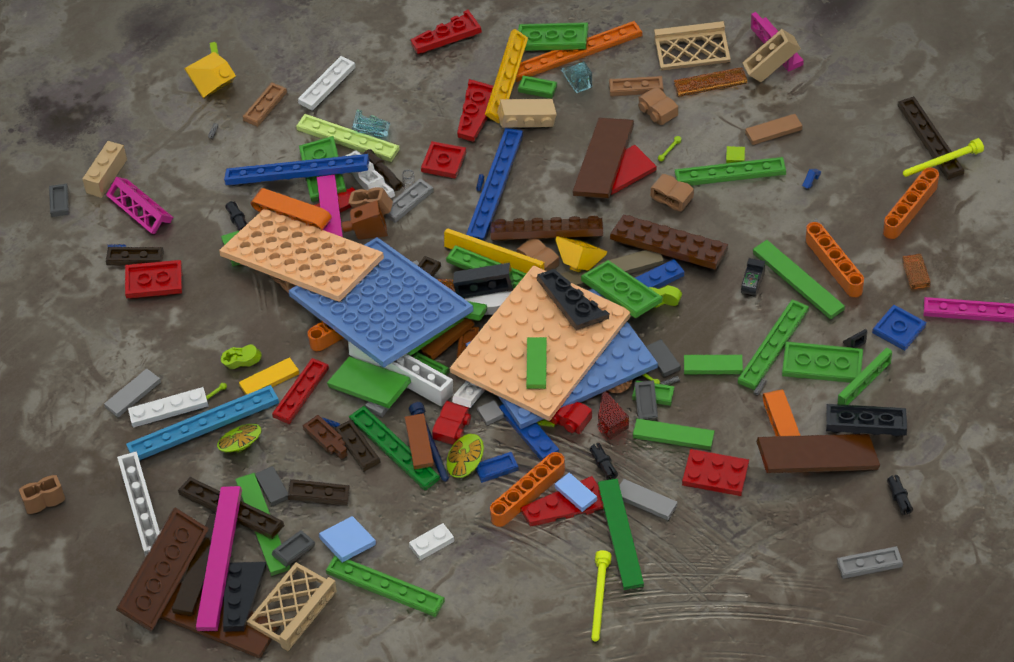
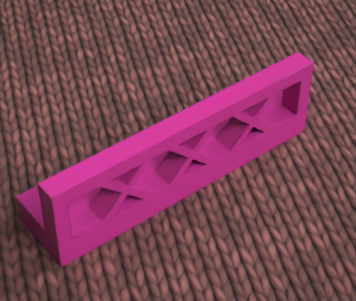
[751,12,804,72]
[106,177,174,234]

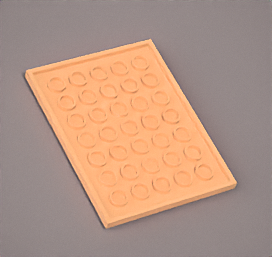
[450,265,631,421]

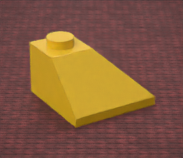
[184,52,236,98]
[556,236,607,272]

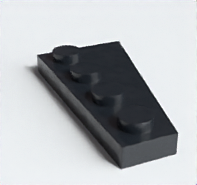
[537,269,610,330]
[223,562,267,632]

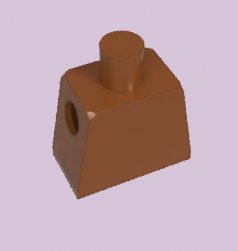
[342,200,388,240]

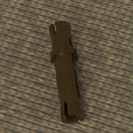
[363,149,403,191]

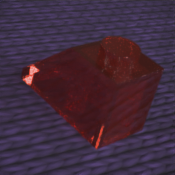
[597,391,629,439]

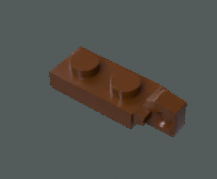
[302,415,348,460]

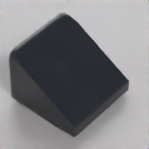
[843,329,867,348]

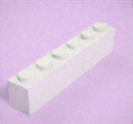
[348,341,453,407]
[117,451,160,557]

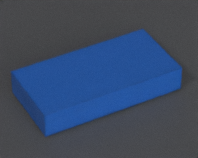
[475,452,519,483]

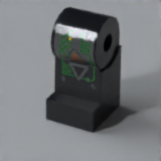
[741,258,765,296]

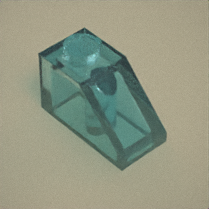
[561,61,592,93]

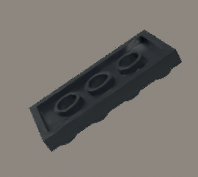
[826,404,907,436]

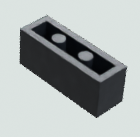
[453,263,514,298]

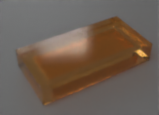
[902,254,931,289]

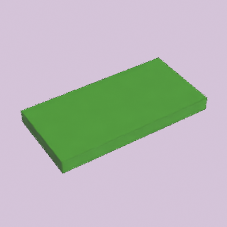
[518,22,589,51]
[299,136,346,202]
[581,260,663,318]
[782,342,863,383]
[327,356,411,408]

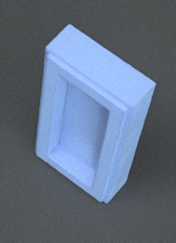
[555,473,597,512]

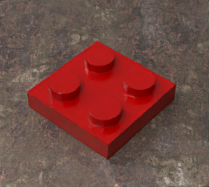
[421,141,466,179]

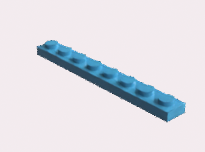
[126,385,279,460]

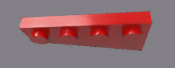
[410,9,482,54]
[457,79,494,142]
[521,476,603,527]

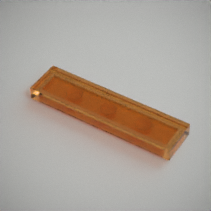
[674,67,747,97]

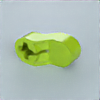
[649,285,682,308]
[221,344,262,369]

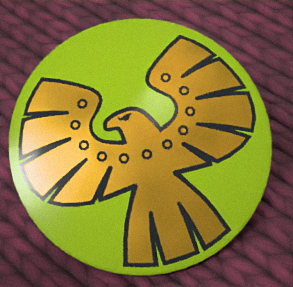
[217,424,262,453]
[446,434,484,478]

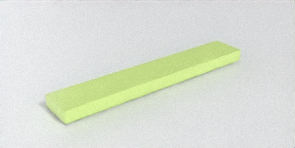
[296,114,400,162]

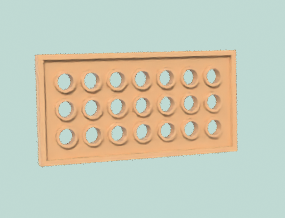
[219,208,384,302]

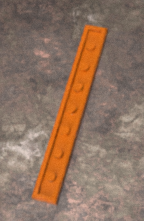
[515,21,642,82]

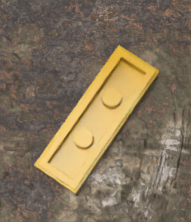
[239,357,299,395]

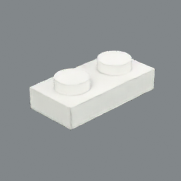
[452,381,485,408]
[409,523,454,561]

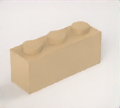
[743,29,801,82]
[497,99,557,128]
[82,141,127,198]

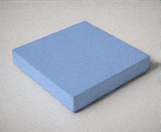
[319,516,376,562]

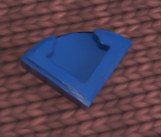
[802,169,821,189]

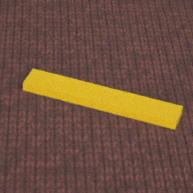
[485,29,528,124]
[444,228,545,274]

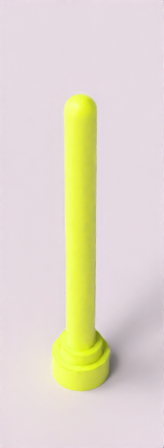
[903,138,984,177]
[591,550,612,642]

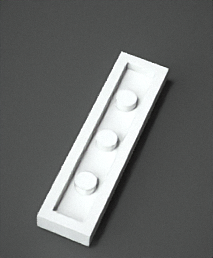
[298,56,355,111]
[128,387,208,428]

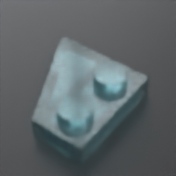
[352,109,390,137]

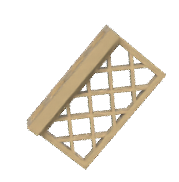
[654,21,730,71]
[247,562,337,651]

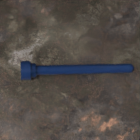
[408,402,449,482]

